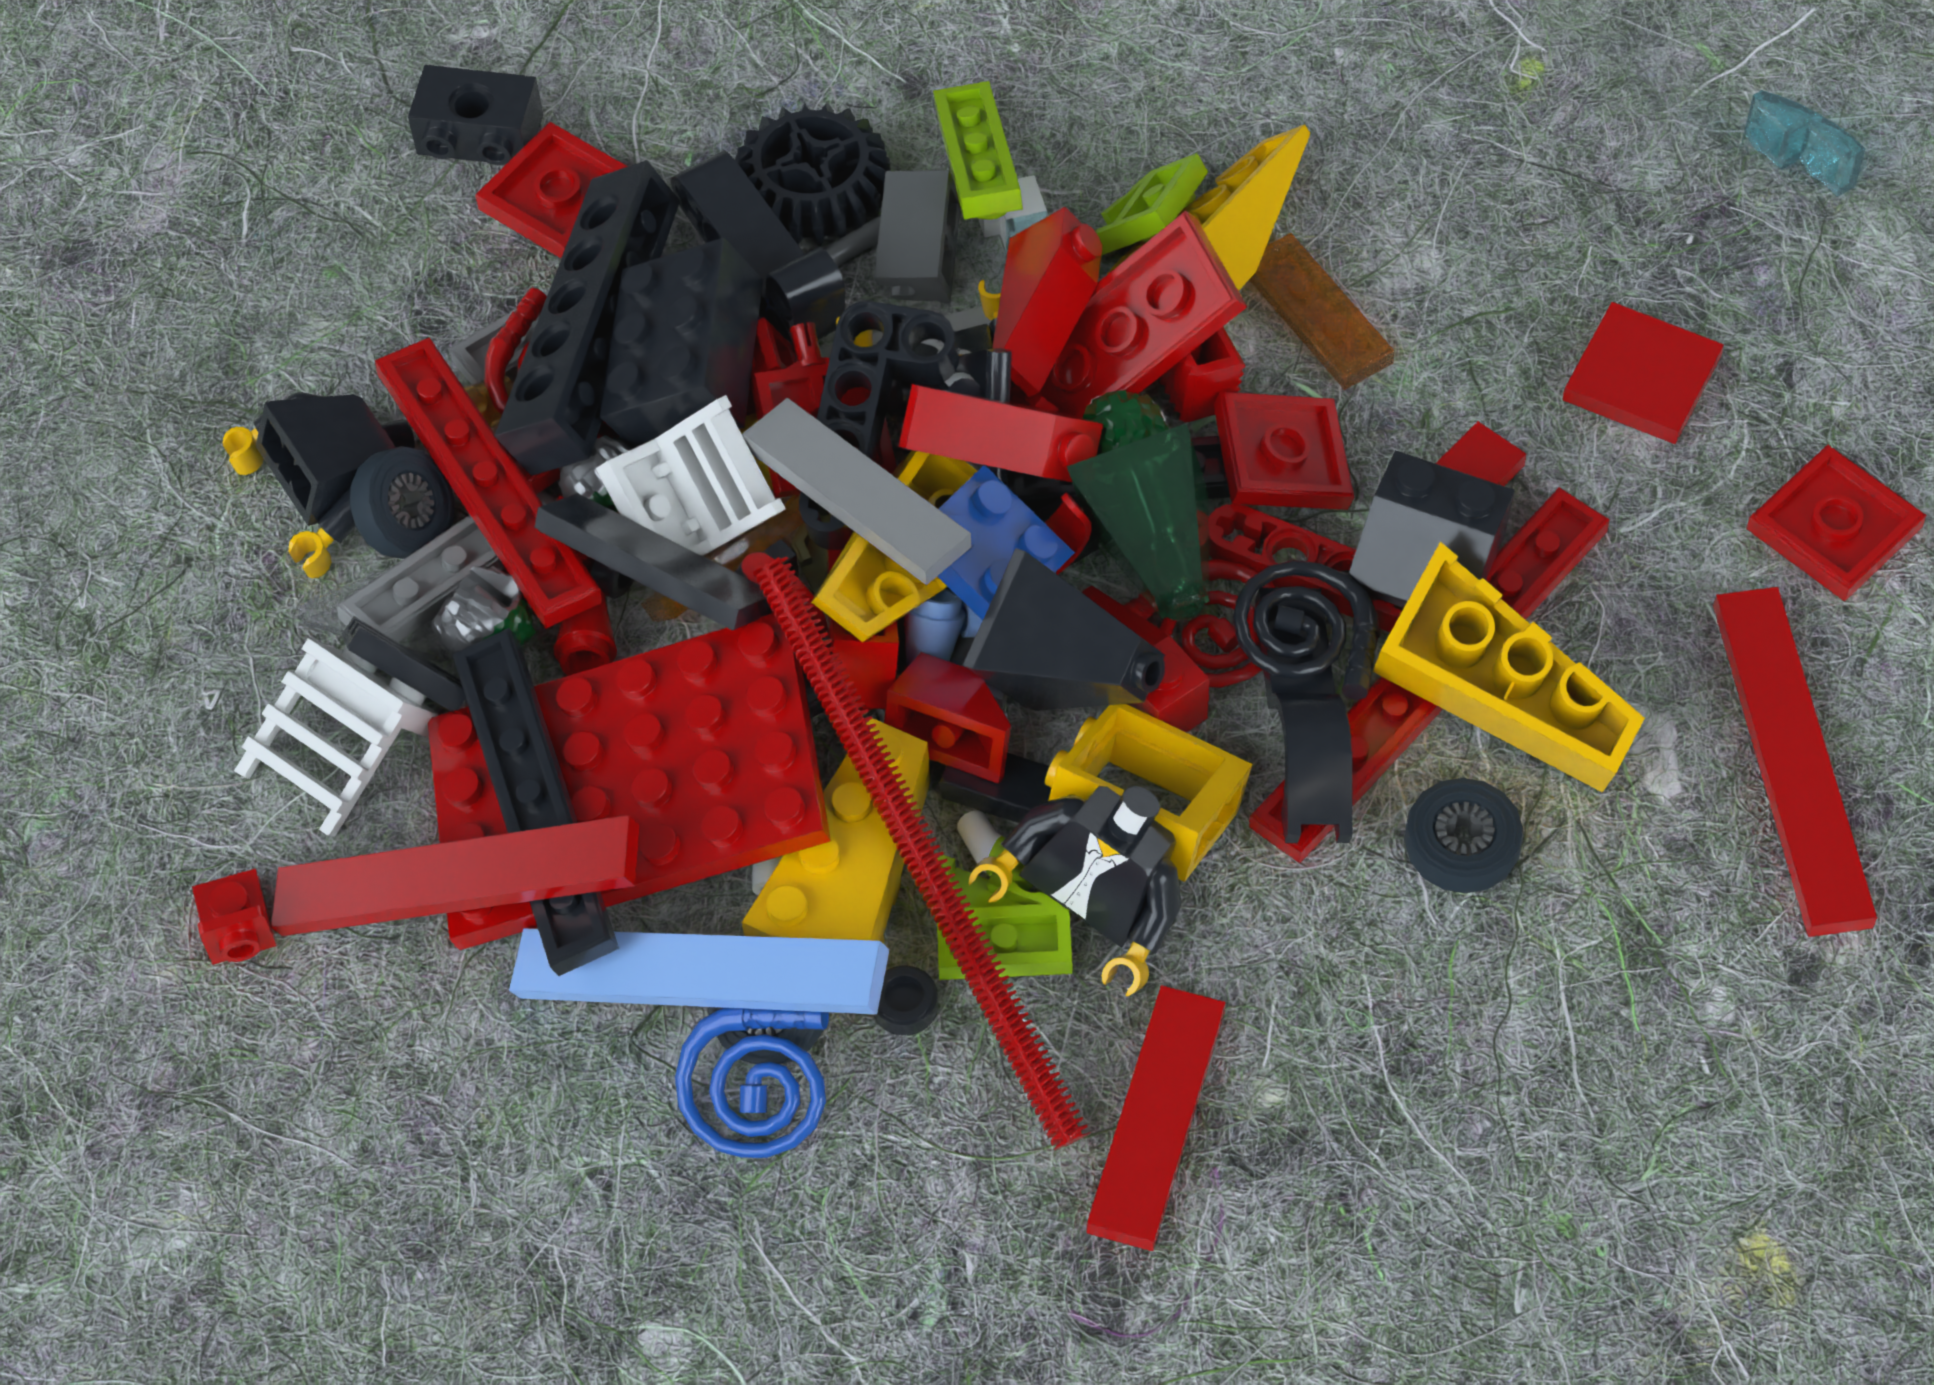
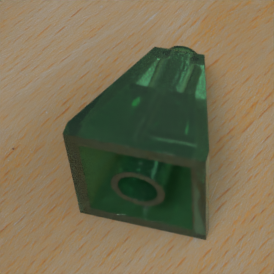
[1067,423,1210,621]

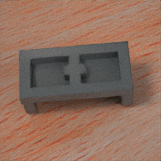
[874,170,961,303]

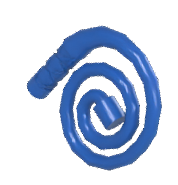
[675,1008,829,1158]

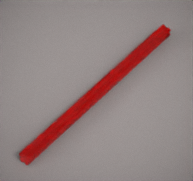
[753,557,1091,1151]

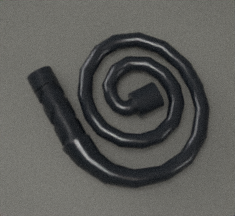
[1233,560,1381,700]

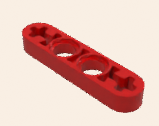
[1205,504,1403,633]

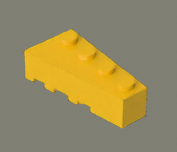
[1372,541,1645,793]
[742,718,931,944]

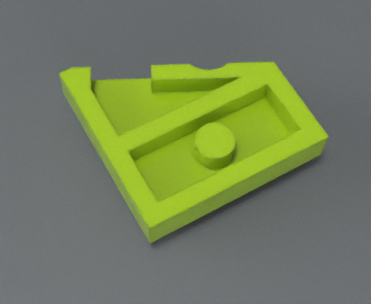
[1095,153,1208,256]
[937,855,1072,980]

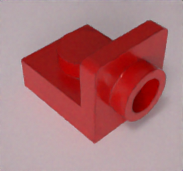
[192,868,277,965]

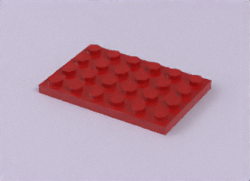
[428,613,831,950]

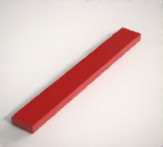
[1249,487,1610,863]

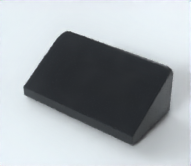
[939,752,1052,823]

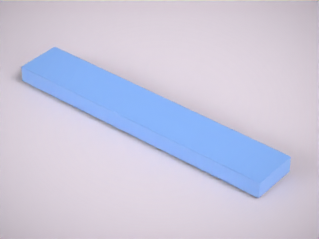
[509,928,890,1014]

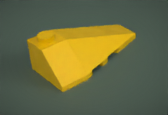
[1106,124,1310,296]
[811,450,977,643]

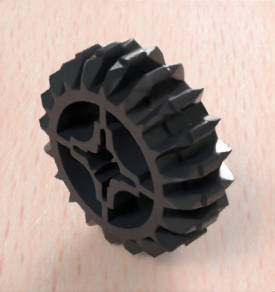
[735,101,891,247]

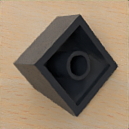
[1348,450,1515,608]

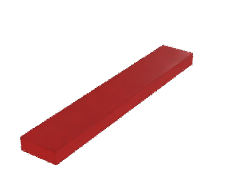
[375,337,602,629]
[1713,587,1877,937]
[271,815,640,936]

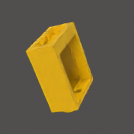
[1045,704,1253,882]

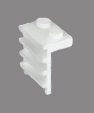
[596,395,786,556]
[234,638,440,838]

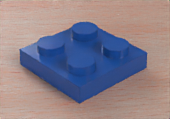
[937,465,1075,621]

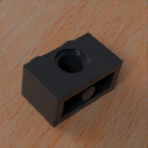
[408,65,543,165]

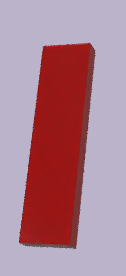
[1087,985,1226,1251]

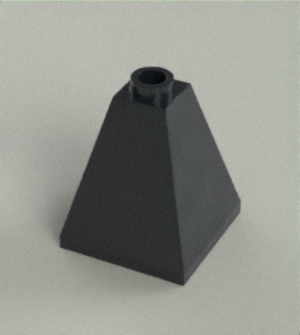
[962,548,1165,711]

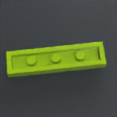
[933,81,1023,220]

